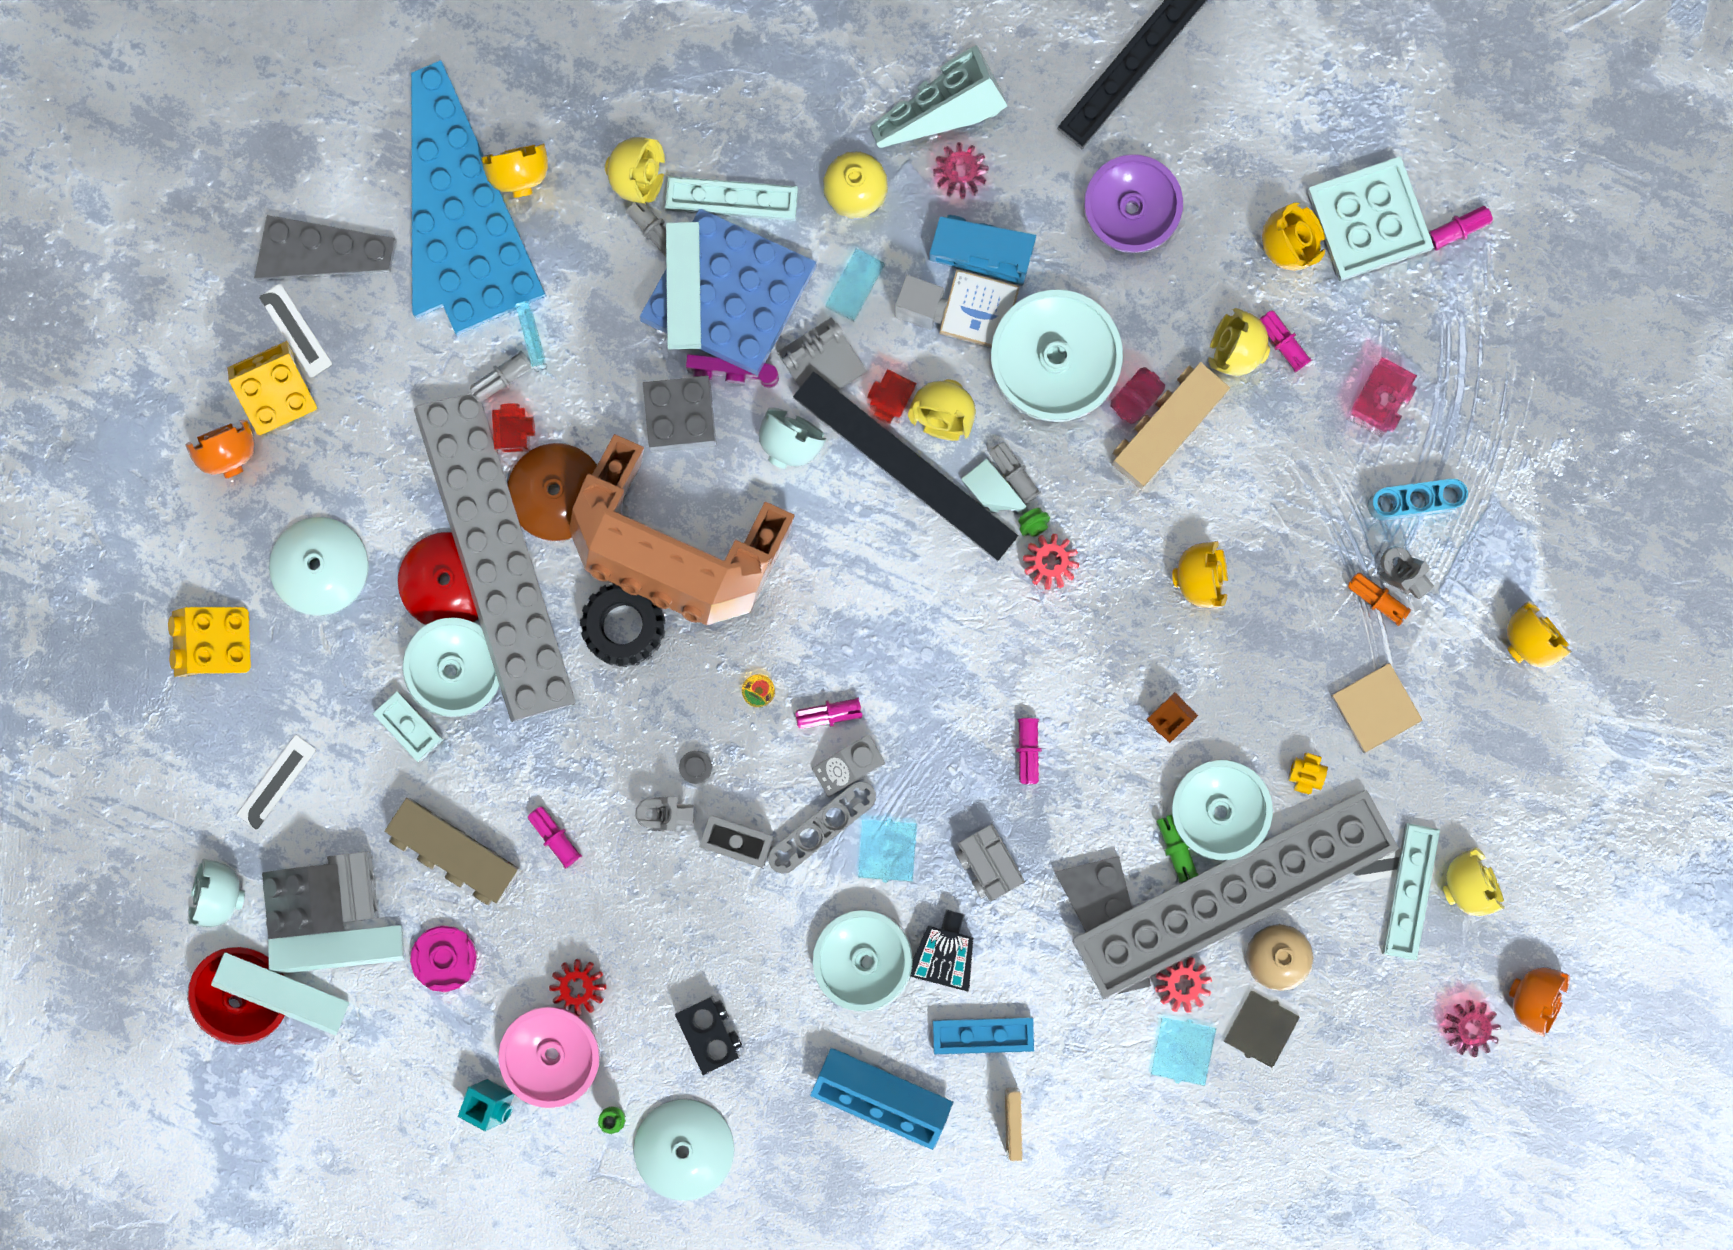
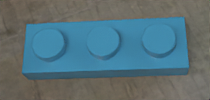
[933,1017,1034,1055]

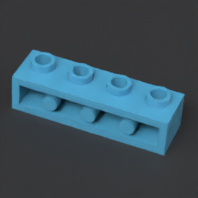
[810,1048,954,1150]

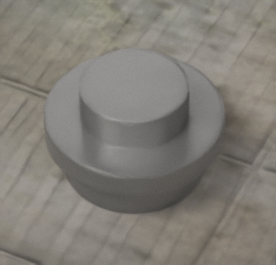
[679,751,712,784]

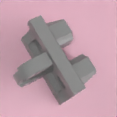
[1379,546,1434,599]
[635,797,694,831]

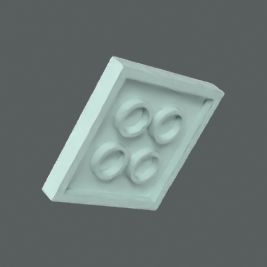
[1307,156,1434,281]

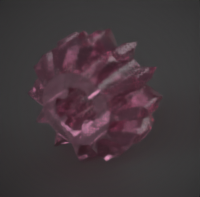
[933,142,989,199]
[1110,367,1165,424]
[1442,1000,1501,1057]

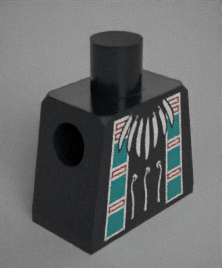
[910,910,973,992]

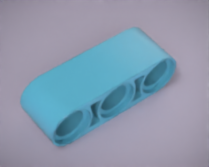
[1368,479,1468,521]

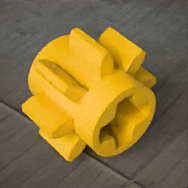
[1288,753,1328,795]

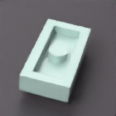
[373,691,443,762]

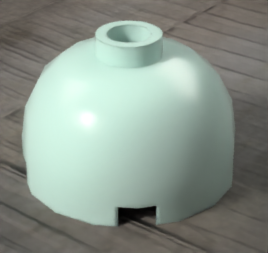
[759,407,826,469]
[188,859,245,927]

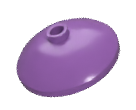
[1084,155,1183,253]

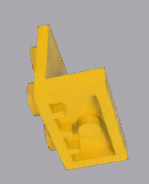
[227,341,317,435]

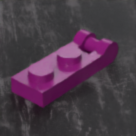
[686,354,779,388]

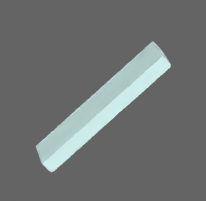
[665,176,798,221]
[666,222,701,349]
[1382,823,1440,961]
[268,925,404,974]
[211,953,350,1035]

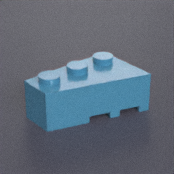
[929,215,1037,286]

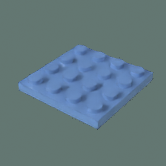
[640,209,817,376]

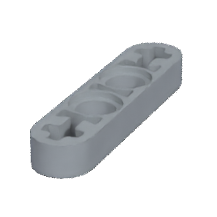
[768,782,876,874]

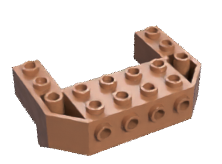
[569,434,795,625]

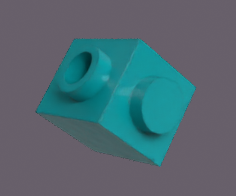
[457,1079,515,1132]

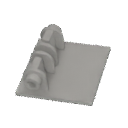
[777,317,867,390]

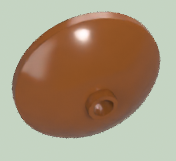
[508,443,597,541]

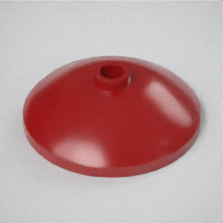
[398,532,479,625]
[187,947,285,1045]

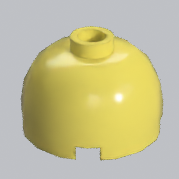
[605,137,665,204]
[823,151,888,219]
[1208,308,1270,376]
[908,379,976,441]
[1443,847,1505,916]

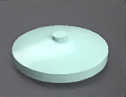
[991,289,1123,422]

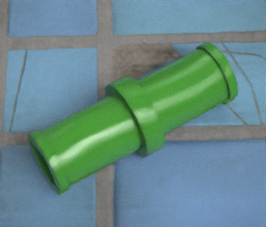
[1156,815,1199,883]
[598,1106,626,1134]

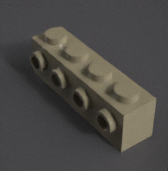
[384,798,521,906]

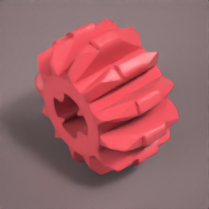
[1023,534,1079,590]
[1155,957,1212,1013]

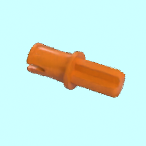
[1348,572,1411,626]

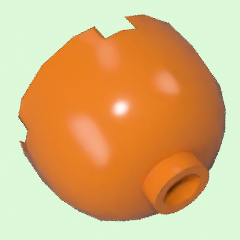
[185,420,255,479]
[1509,967,1570,1037]

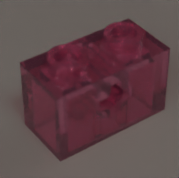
[1347,357,1417,438]

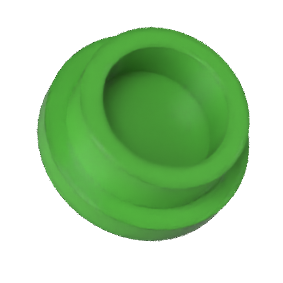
[1018,508,1050,537]

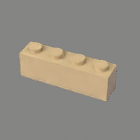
[1112,362,1230,490]

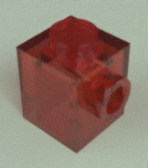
[867,369,917,424]
[492,403,535,454]

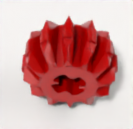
[549,959,607,1016]

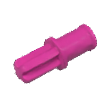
[1428,206,1493,251]
[1260,310,1312,373]
[795,697,862,729]
[1016,718,1042,785]
[528,806,582,869]

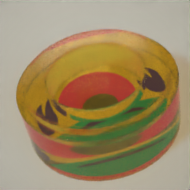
[742,674,775,708]

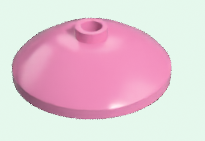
[499,1007,600,1108]

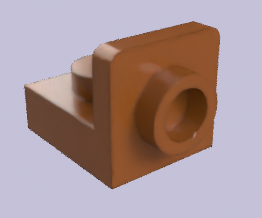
[1146,692,1198,743]

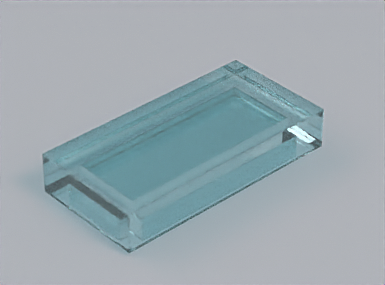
[825,248,885,322]
[515,301,547,372]

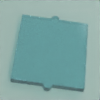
[858,818,917,883]
[1151,1017,1216,1086]

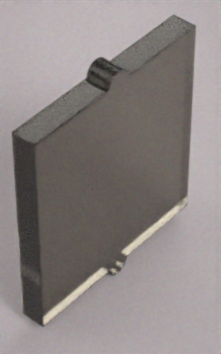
[1224,990,1300,1068]

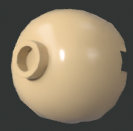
[1245,924,1314,991]

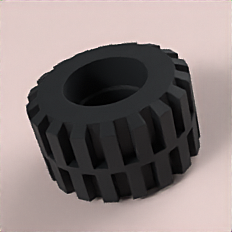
[580,583,666,667]

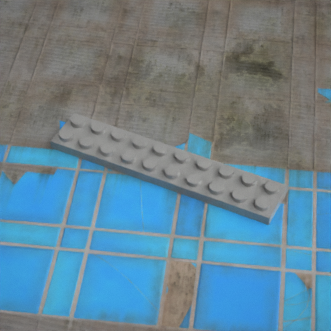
[414,393,576,722]
[1072,790,1399,1000]

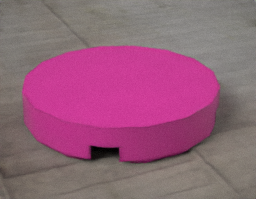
[410,925,478,992]

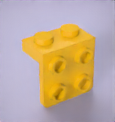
[168,607,251,677]

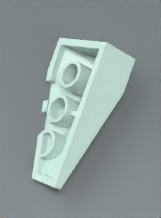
[871,45,1008,148]

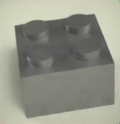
[643,376,717,453]
[262,864,344,939]

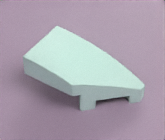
[961,459,1028,513]

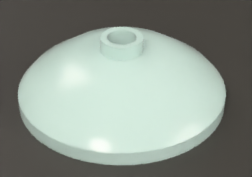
[269,517,369,616]
[402,618,500,717]
[1172,760,1273,861]
[813,910,913,1012]
[634,1099,734,1201]

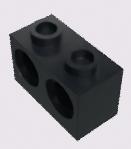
[674,996,743,1075]

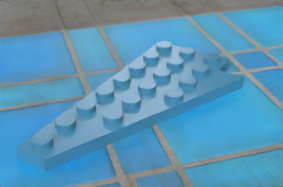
[411,60,546,336]

